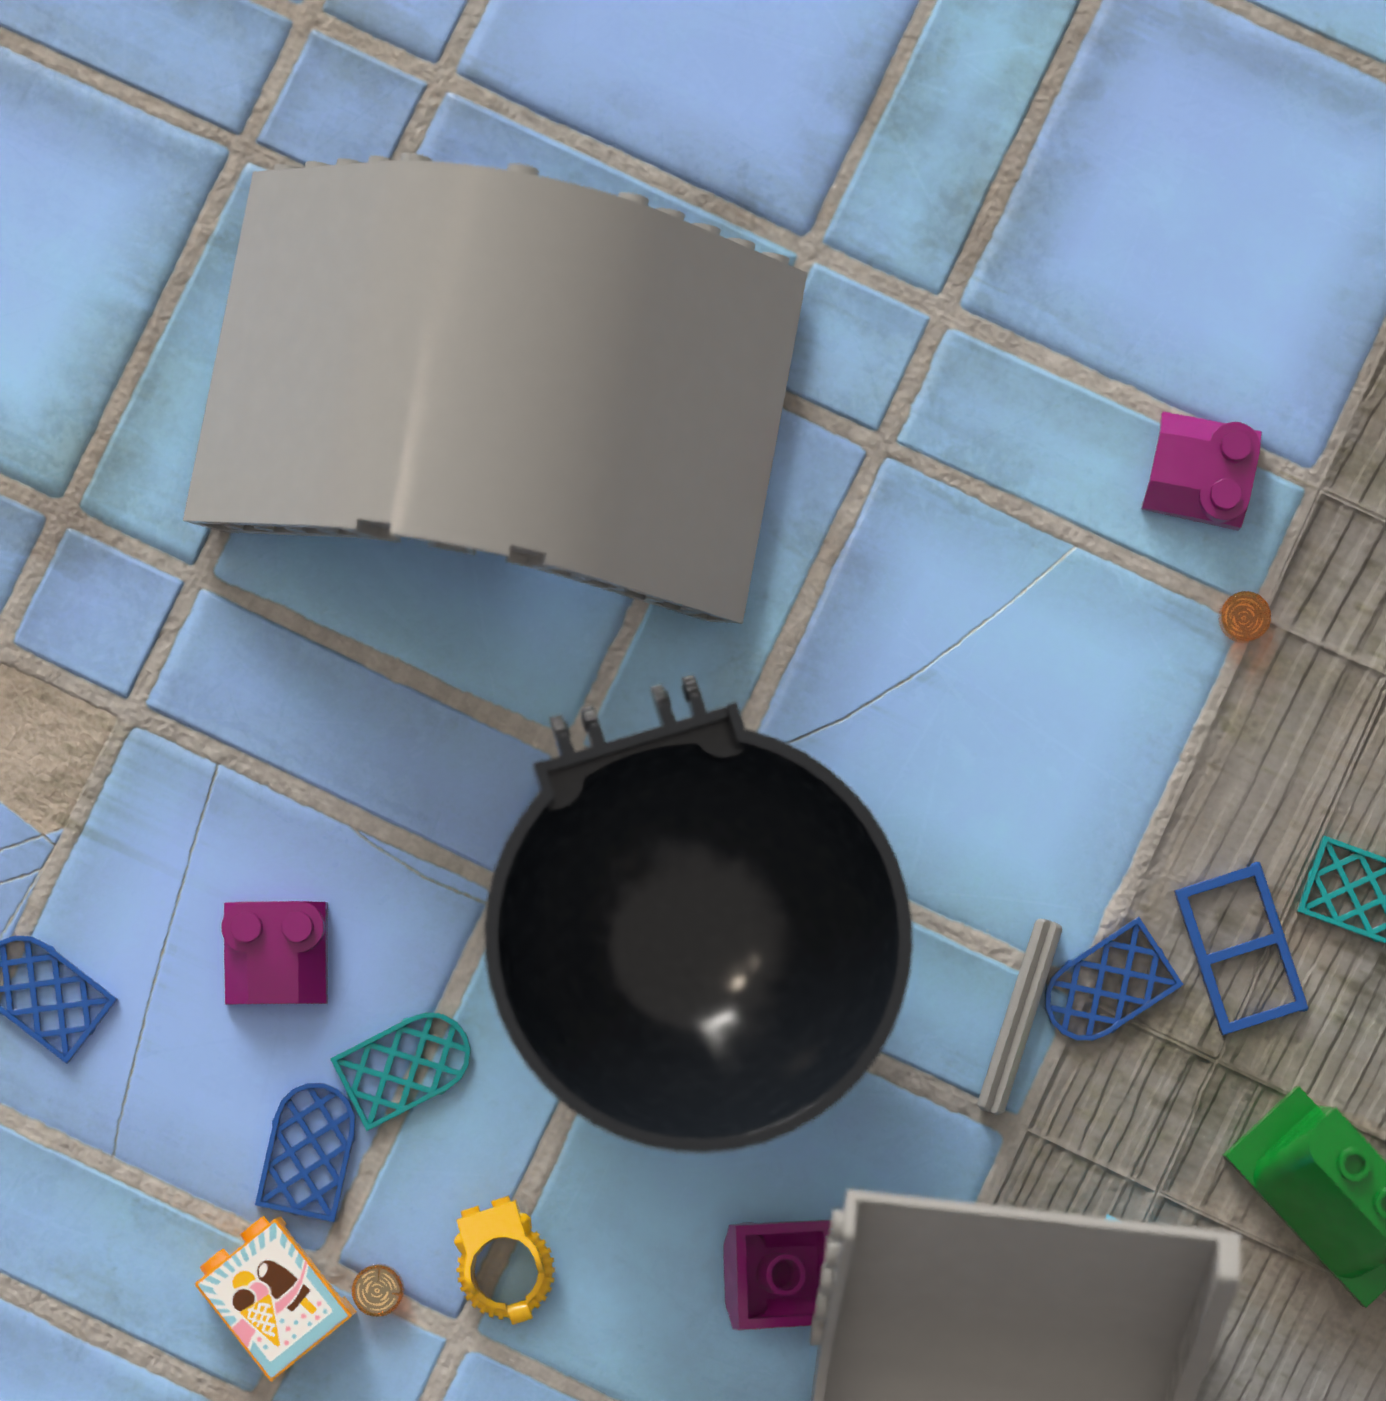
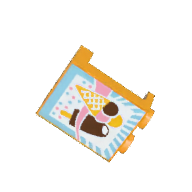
[194,1216,357,1381]

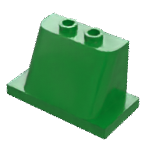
[1223,1086,1386,1308]

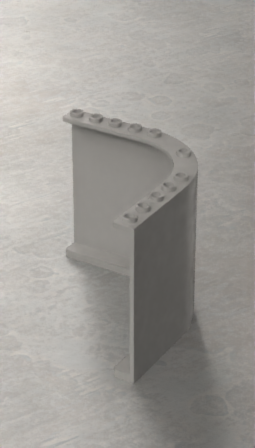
[183,153,808,624]
[810,1189,1240,1401]

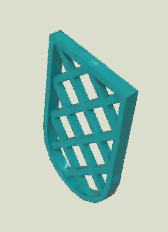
[1296,836,1386,944]
[330,1012,471,1131]

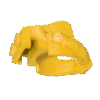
[454,1196,555,1325]

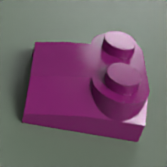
[1141,412,1262,531]
[221,901,328,1005]
[723,1220,831,1330]

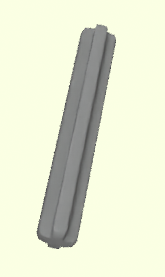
[977,919,1062,1115]

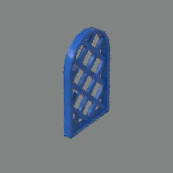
[1045,917,1184,1041]
[0,935,118,1064]
[255,1083,356,1222]

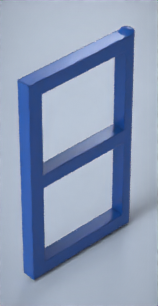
[1174,862,1309,1035]

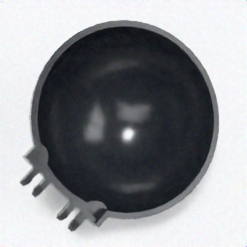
[484,675,913,1152]

